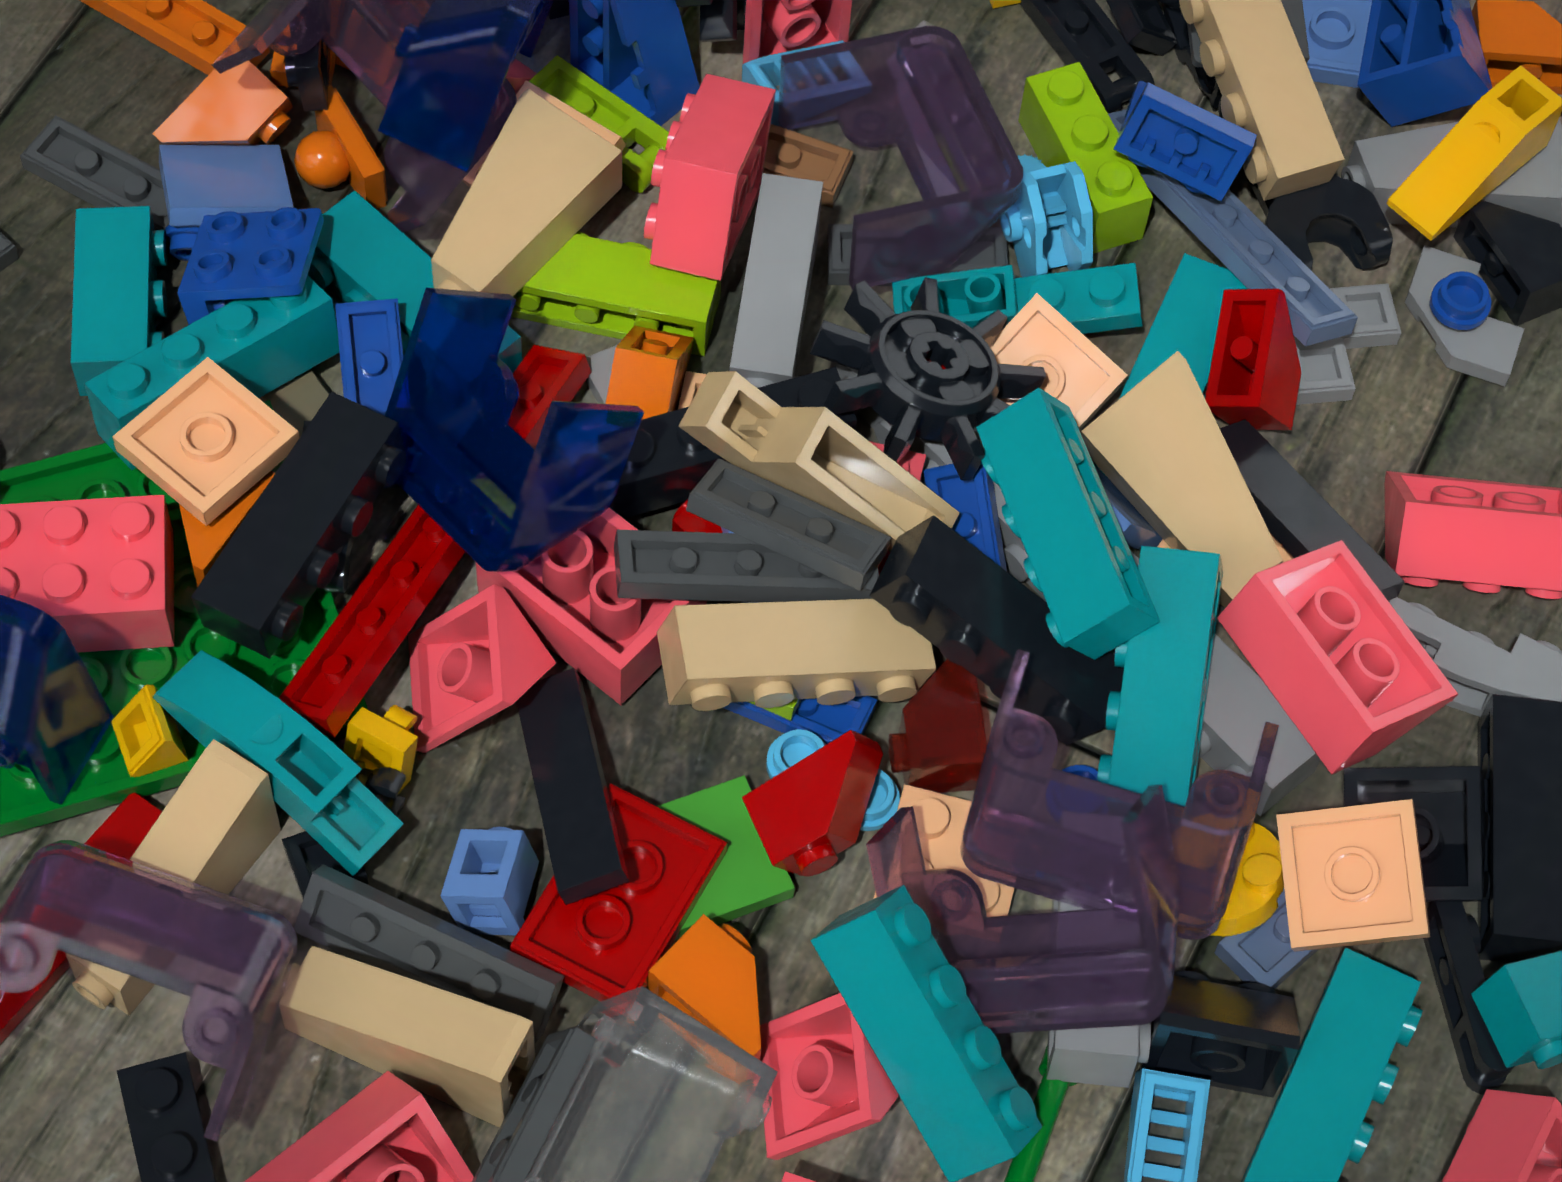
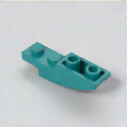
[892,263,1143,334]
[153,650,404,876]

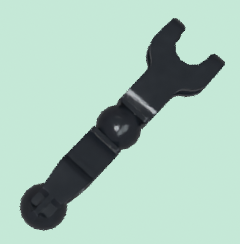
[1159,0,1393,271]

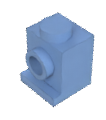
[440,827,539,936]

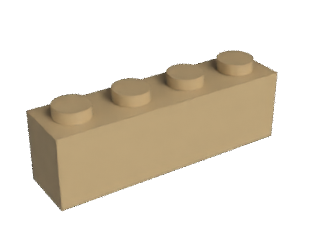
[1179,0,1345,201]
[657,599,936,711]

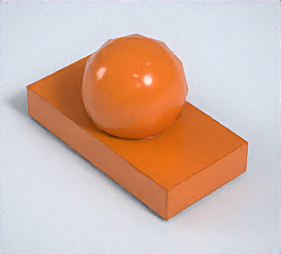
[294,85,388,209]

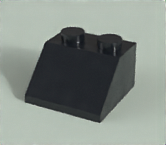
[1344,766,1485,902]
[1139,971,1300,1098]

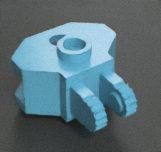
[1000,154,1093,277]

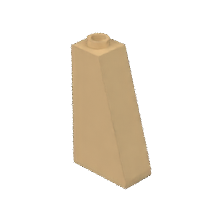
[431,89,622,328]
[1081,351,1283,608]
[66,739,281,1016]
[276,946,535,1128]

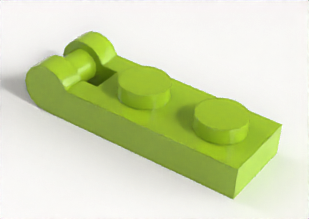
[529,55,669,193]

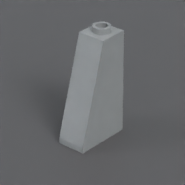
[1341,119,1562,228]
[729,173,823,388]

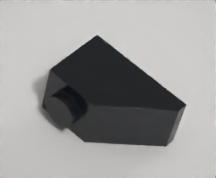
[1453,200,1562,326]

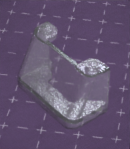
[524,986,778,1182]

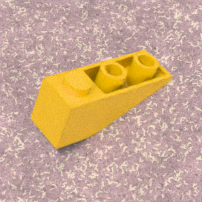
[1386,65,1562,241]

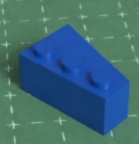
[569,0,700,126]
[1357,0,1493,127]

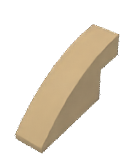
[678,371,960,552]

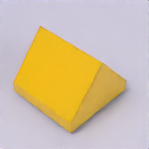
[111,684,189,777]

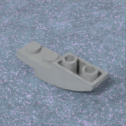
[1389,597,1562,717]

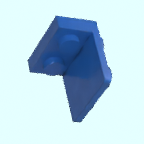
[1114,81,1257,201]
[177,207,324,325]

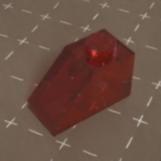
[889,659,990,793]

